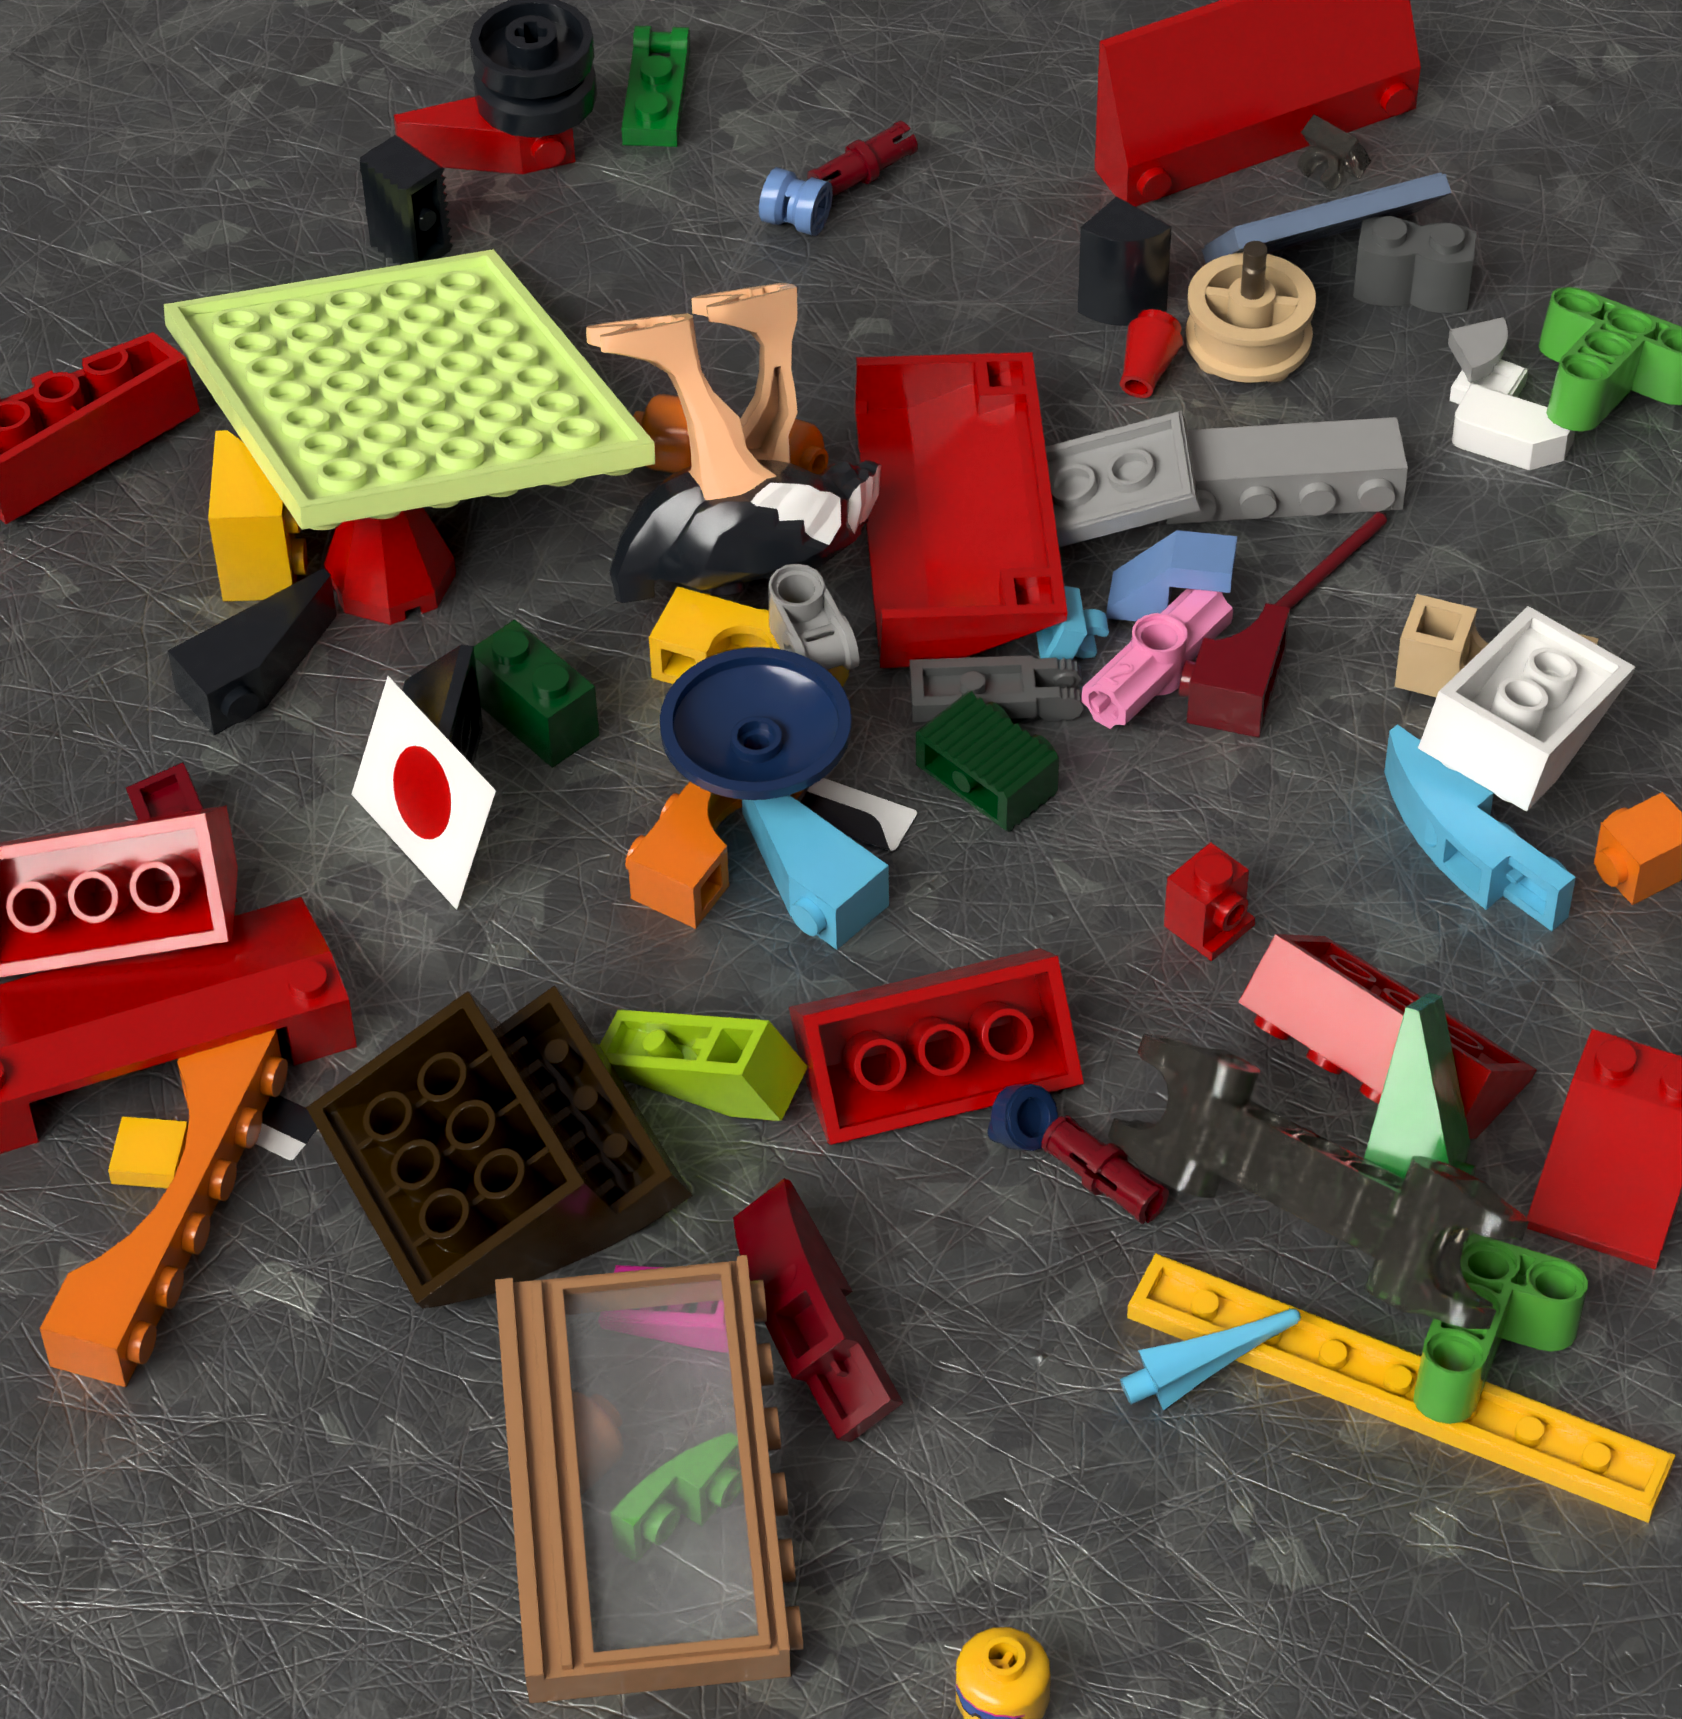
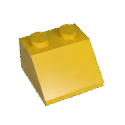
[208,430,307,602]

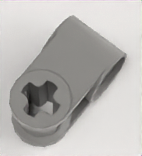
[768,564,860,670]

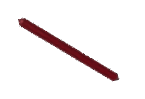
[1274,512,1387,610]

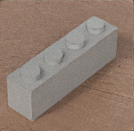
[1166,417,1408,524]

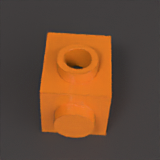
[1594,792,1682,905]

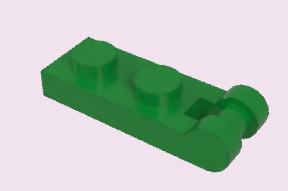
[621,25,690,147]

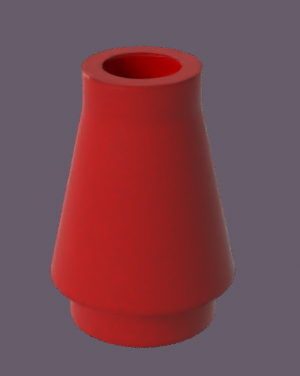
[1120,309,1183,398]

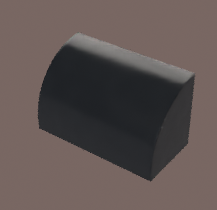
[1078,196,1172,326]

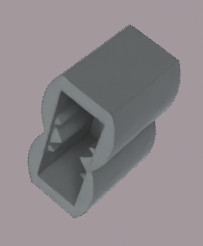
[1353,216,1477,313]

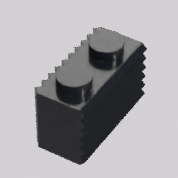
[360,135,453,265]

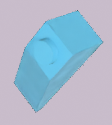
[742,795,889,950]

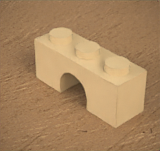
[1395,594,1599,697]

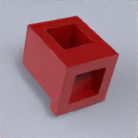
[1164,842,1255,962]

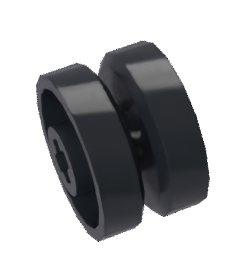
[469,0,597,138]

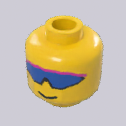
[956,1627,1051,1719]

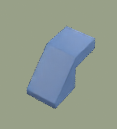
[1106,530,1237,622]

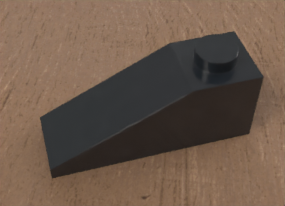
[168,568,337,735]

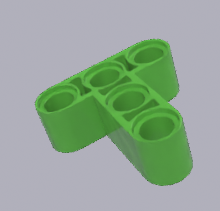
[1538,287,1682,432]
[1382,1221,1588,1424]

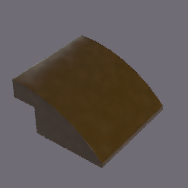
[306,985,693,1309]

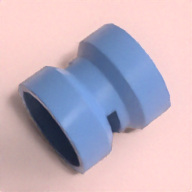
[759,167,833,236]

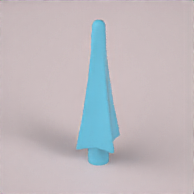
[1120,1309,1301,1411]

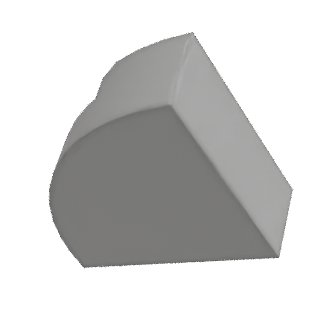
[1448,317,1508,383]

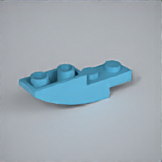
[1384,724,1576,931]

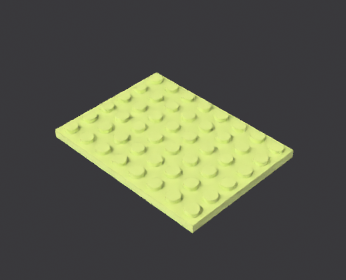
[164,249,655,530]

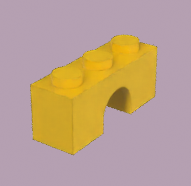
[649,586,849,688]

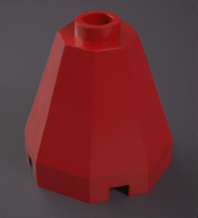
[324,507,456,625]

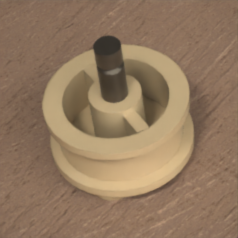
[1185,241,1316,383]

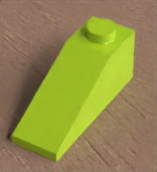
[599,1009,808,1121]

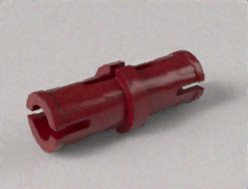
[807,120,918,198]
[1041,1115,1169,1224]

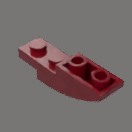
[733,1178,904,1442]

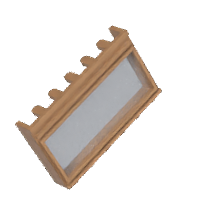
[495,1255,803,1704]

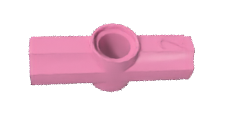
[1081,589,1233,729]

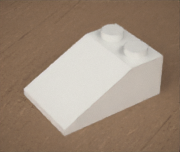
[1418,606,1636,812]

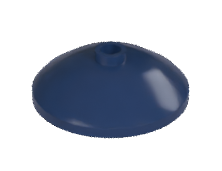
[660,647,852,800]

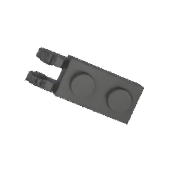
[910,655,1086,722]

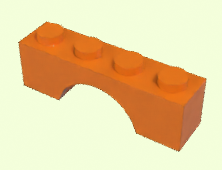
[625,782,805,929]

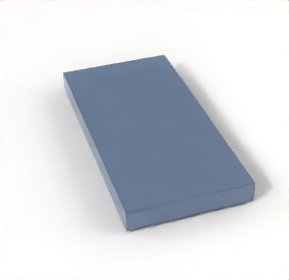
[1202,172,1451,264]

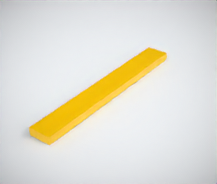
[1127,1253,1676,1523]

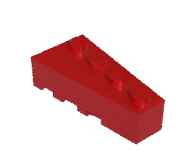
[0,332,200,524]

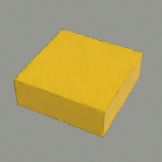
[108,1116,188,1189]

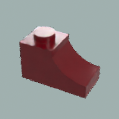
[1179,603,1290,738]

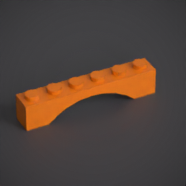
[40,1030,288,1387]

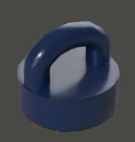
[987,1084,1058,1151]

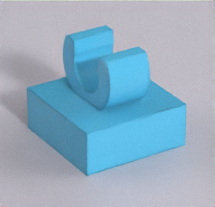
[1036,586,1109,660]

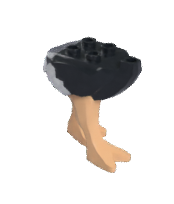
[586,283,881,603]

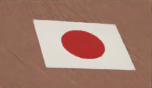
[351,676,496,910]

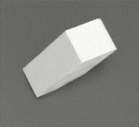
[1452,383,1575,470]

